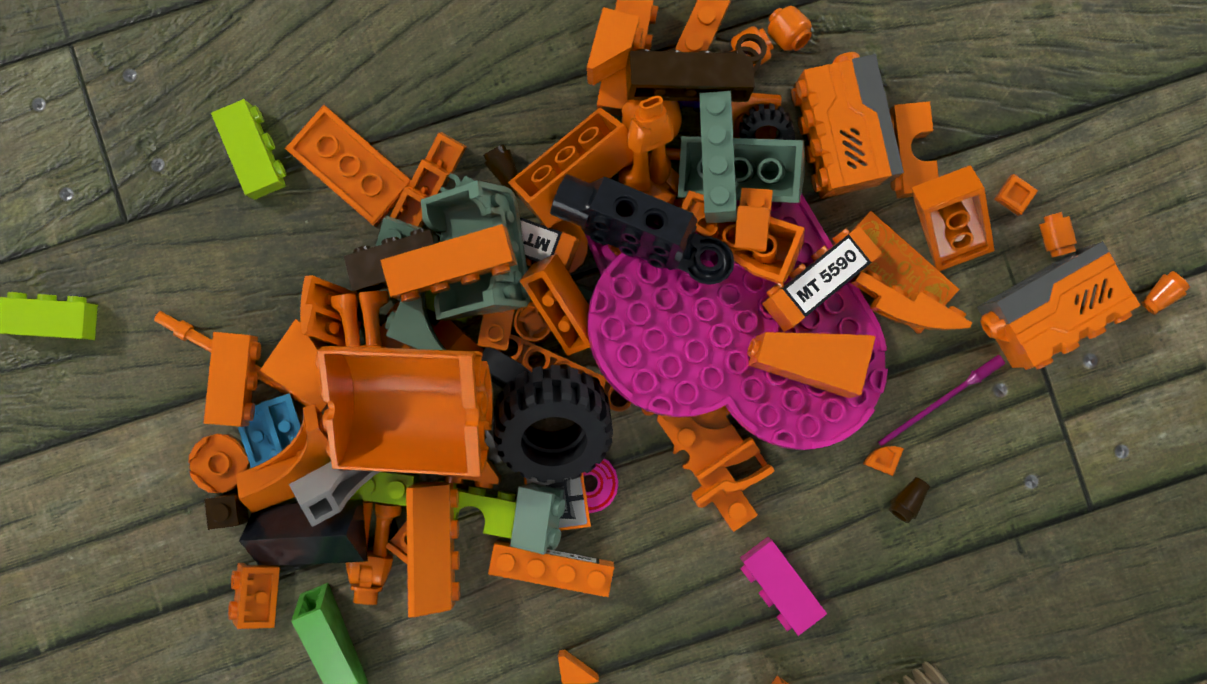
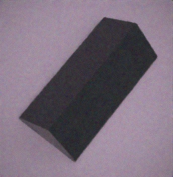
[239,499,368,566]

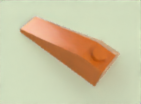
[681,190,805,285]

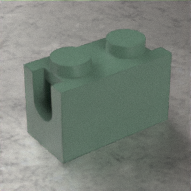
[510,483,565,555]

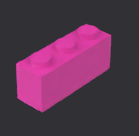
[740,537,827,636]

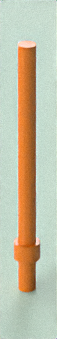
[154,311,310,407]

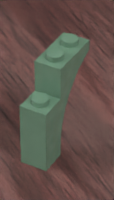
[385,291,492,381]

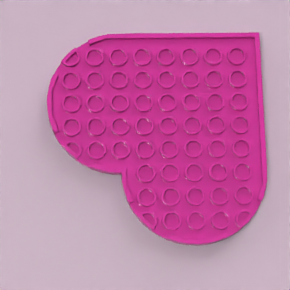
[587,193,888,450]

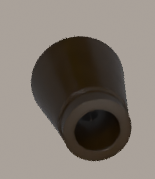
[483,144,518,188]
[889,477,930,523]

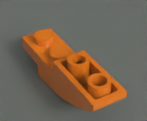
[850,270,972,330]

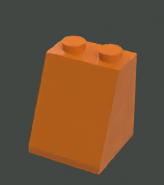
[260,319,329,412]

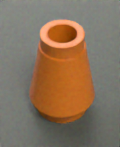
[1141,271,1190,315]

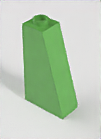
[291,583,369,684]

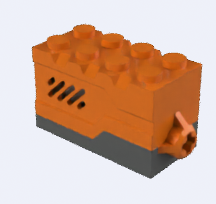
[791,52,904,199]
[977,241,1141,370]

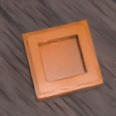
[994,174,1038,216]

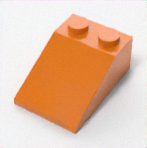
[911,165,995,271]

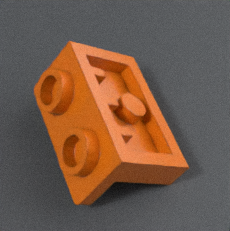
[477,309,515,351]
[228,563,280,629]

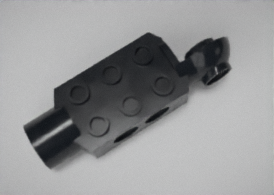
[550,174,734,285]

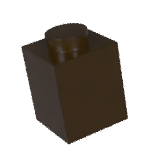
[204,493,249,530]

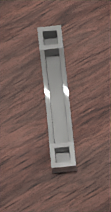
[289,462,381,527]

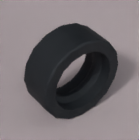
[482,347,531,389]

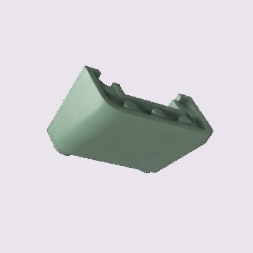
[421,180,531,321]

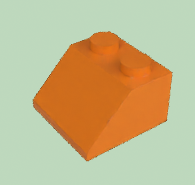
[587,7,644,85]

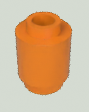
[1039,212,1077,258]

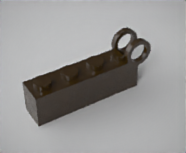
[626,33,767,102]

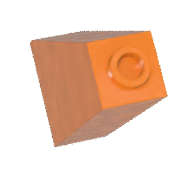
[747,332,876,398]

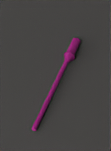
[878,355,1005,447]

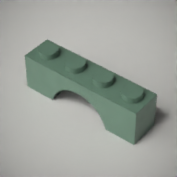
[699,91,737,224]

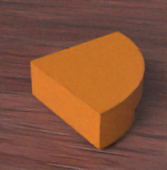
[863,446,904,476]

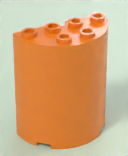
[315,346,493,477]

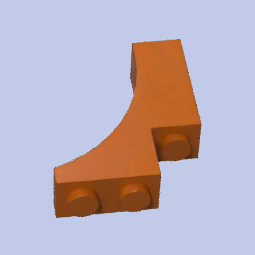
[236,404,331,513]

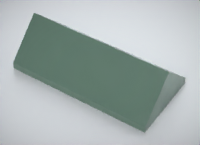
[678,136,805,203]

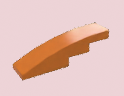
[390,132,467,228]

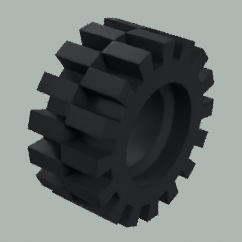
[739,103,795,140]

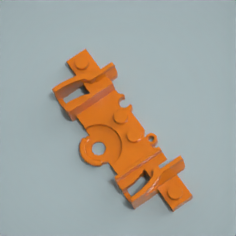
[641,406,775,532]

